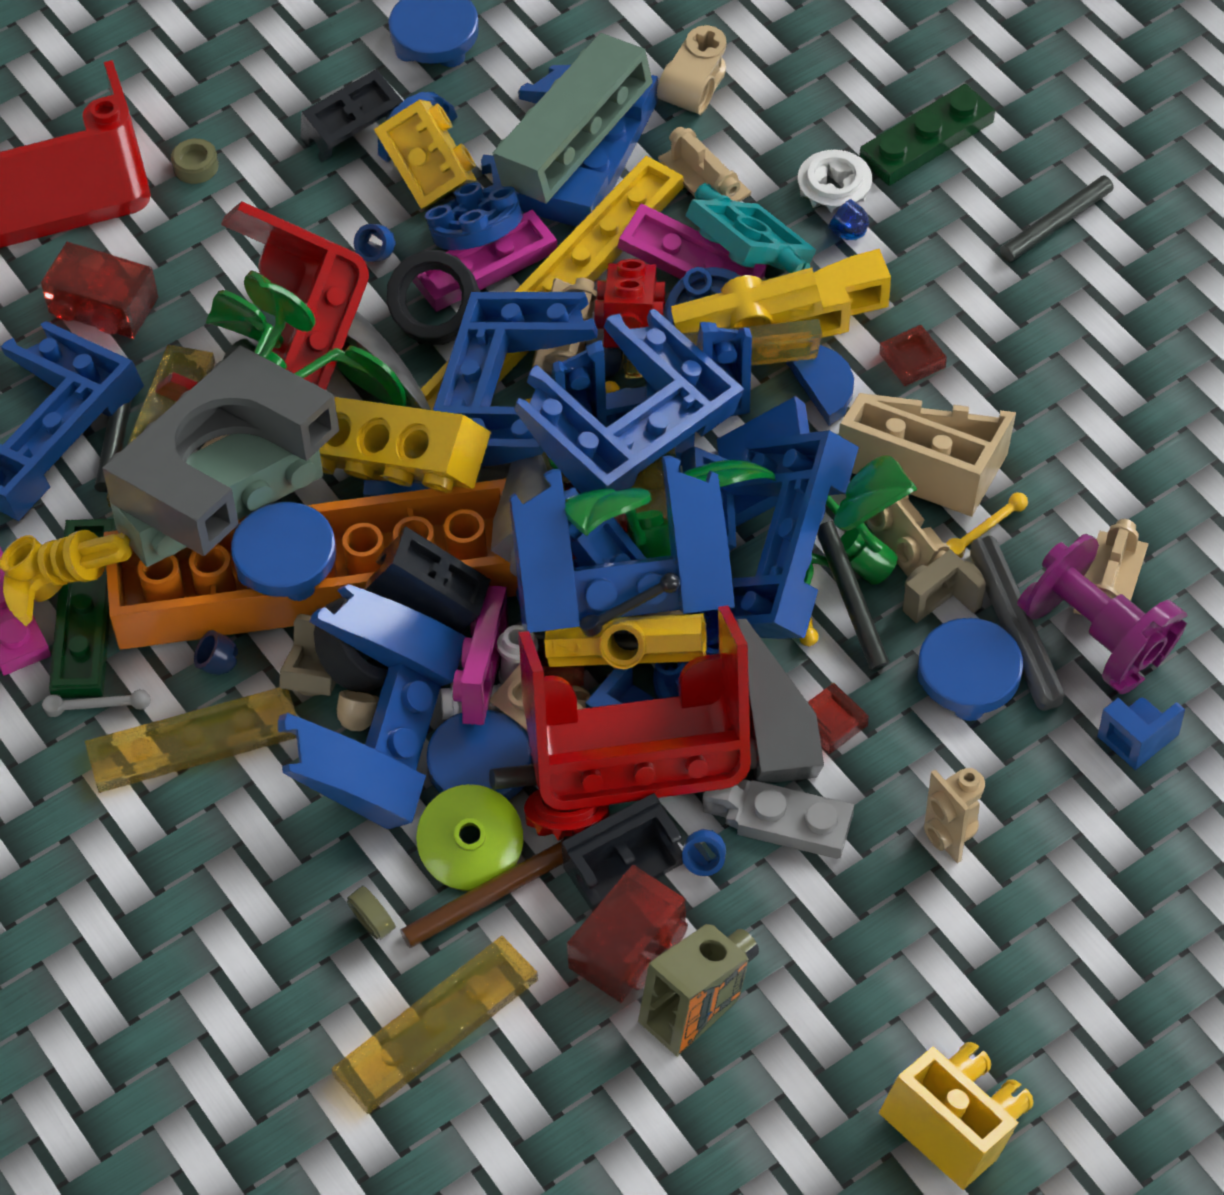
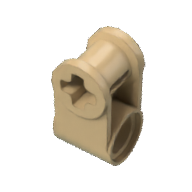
[657,25,727,115]

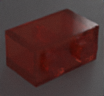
[41,242,158,339]
[567,865,688,1003]

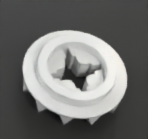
[798,150,872,213]

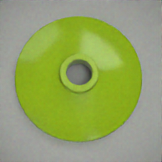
[416,784,523,891]

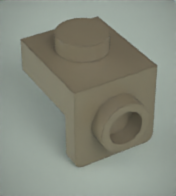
[902,549,986,624]
[280,614,336,696]

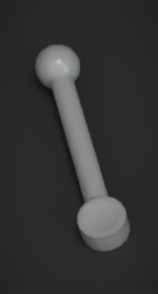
[42,689,151,717]

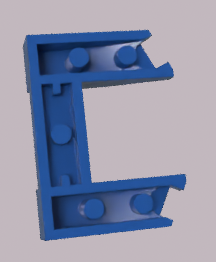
[481,65,658,227]
[433,292,598,467]
[514,309,744,493]
[0,321,144,522]
[551,322,752,427]
[704,430,859,639]
[509,456,735,633]
[277,584,466,830]

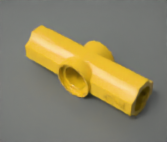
[671,267,824,345]
[544,613,707,669]

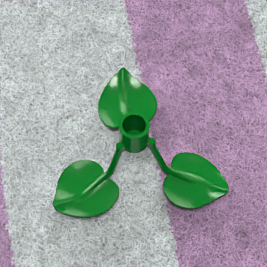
[206,270,406,407]
[804,434,917,585]
[549,458,776,558]

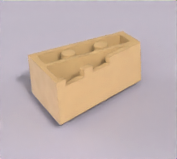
[839,393,1016,517]

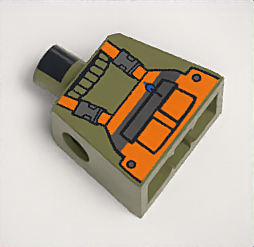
[638,924,759,1057]

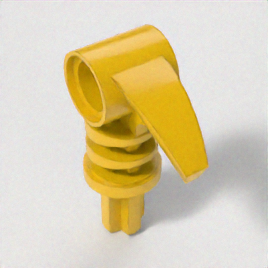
[0,530,132,627]

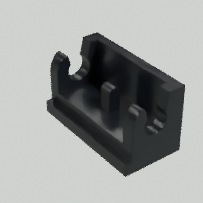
[300,69,403,162]
[364,526,491,633]
[562,793,684,912]

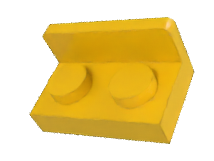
[374,99,477,209]

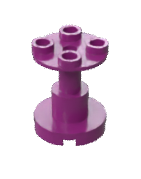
[1017,534,1188,694]

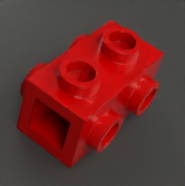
[594,259,665,348]

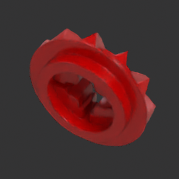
[524,789,609,841]

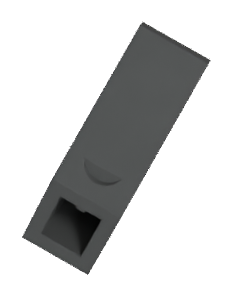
[737,619,824,783]

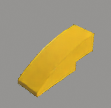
[755,249,891,353]

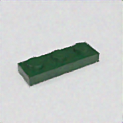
[859,83,995,186]

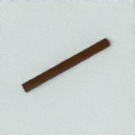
[400,836,572,948]

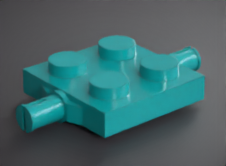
[685,183,816,273]

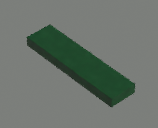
[49,519,117,698]

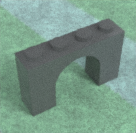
[102,345,339,556]

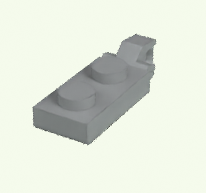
[703,780,854,859]

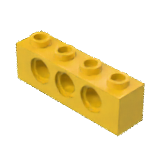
[319,397,491,493]

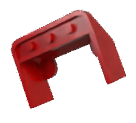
[0,60,151,248]
[155,201,369,402]
[518,606,751,810]

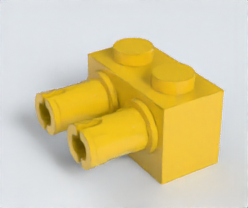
[879,1042,1034,1190]

